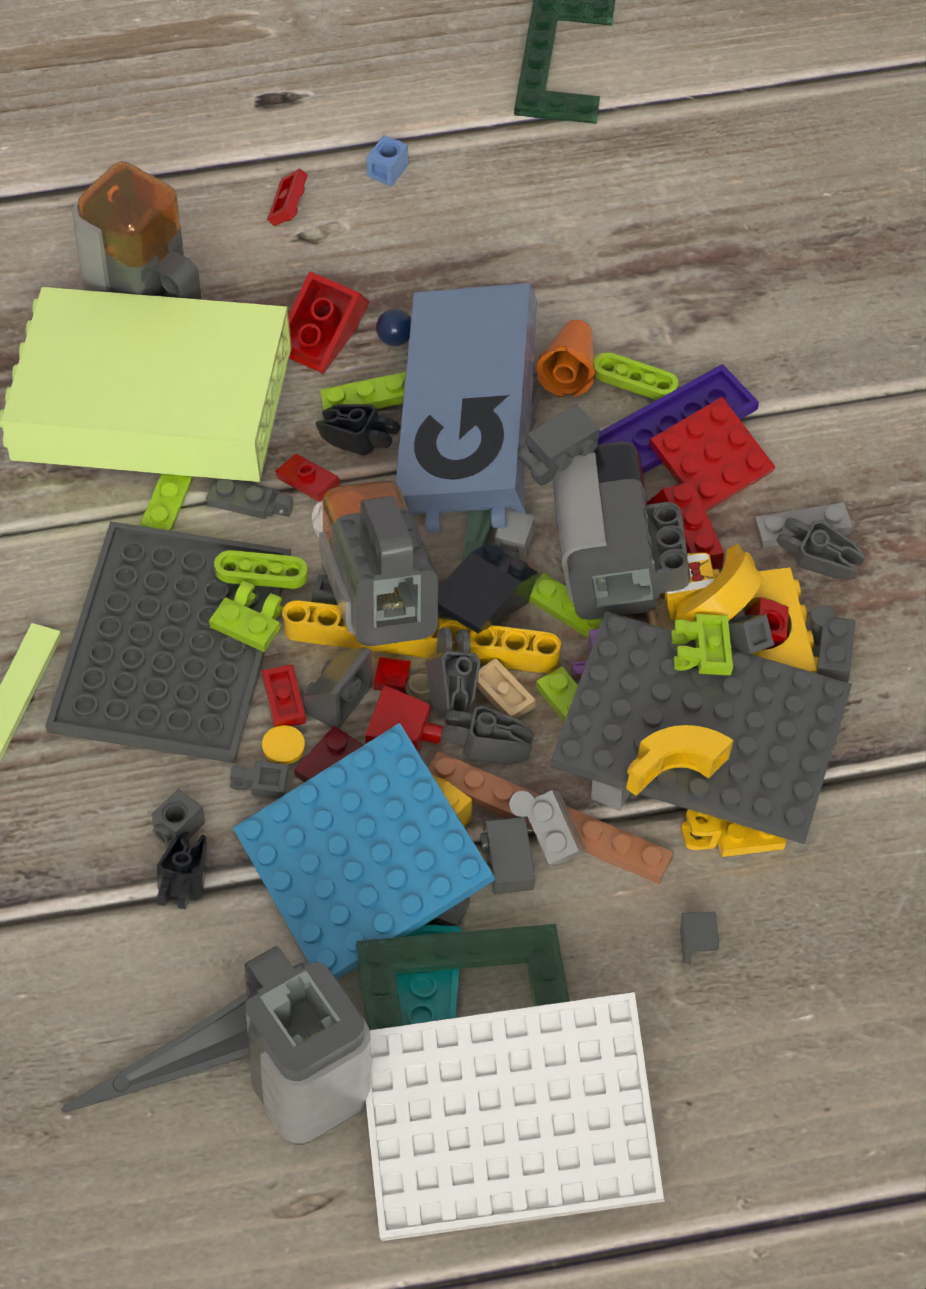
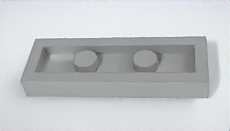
[754,502,852,548]

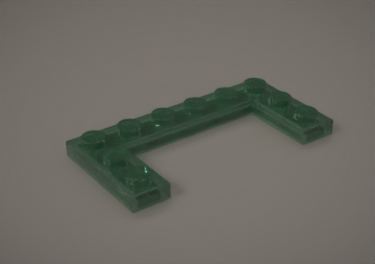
[514,0,616,124]
[355,924,569,1030]

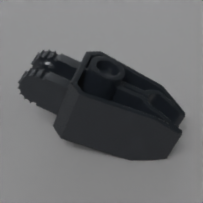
[315,404,401,456]
[157,832,207,910]

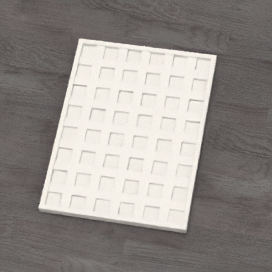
[366,992,665,1241]

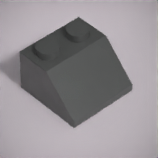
[303,647,373,728]

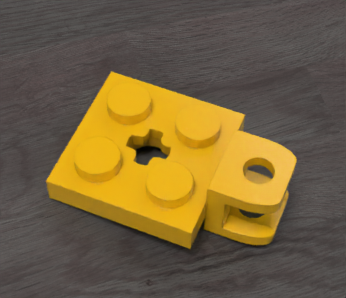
[680,809,787,857]

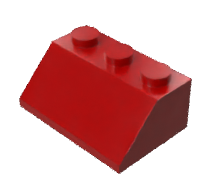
[647,481,724,569]

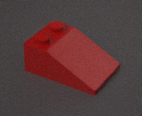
[288,271,369,374]

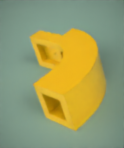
[675,544,763,622]

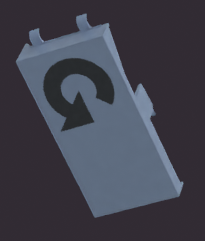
[394,283,537,532]

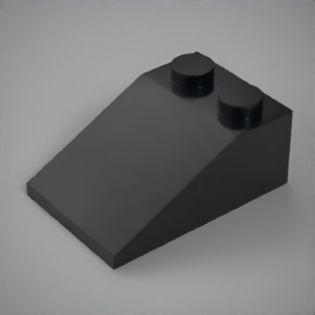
[438,543,538,634]

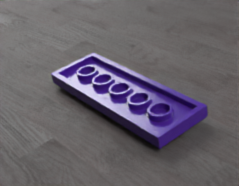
[598,364,759,474]

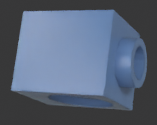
[367,135,408,186]

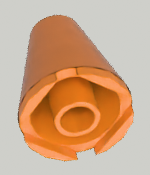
[536,319,595,397]

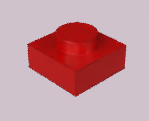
[374,657,411,693]

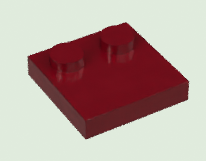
[294,726,364,783]

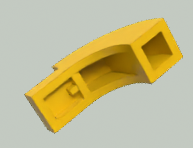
[626,725,734,796]

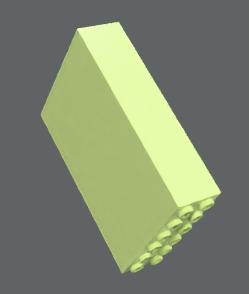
[0,287,292,482]

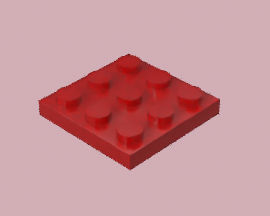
[649,397,775,512]

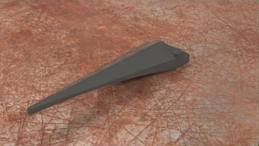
[62,962,305,1113]

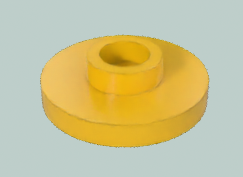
[262,725,305,765]

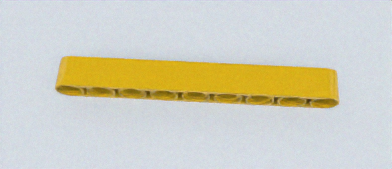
[282,600,561,673]

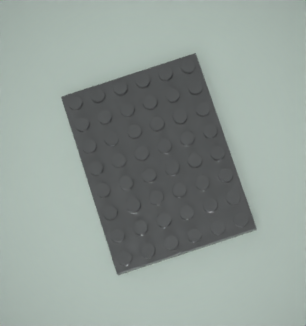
[46,521,291,763]
[550,611,852,844]

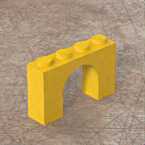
[744,567,819,674]

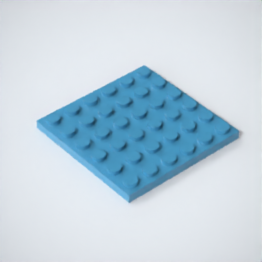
[233,723,496,980]

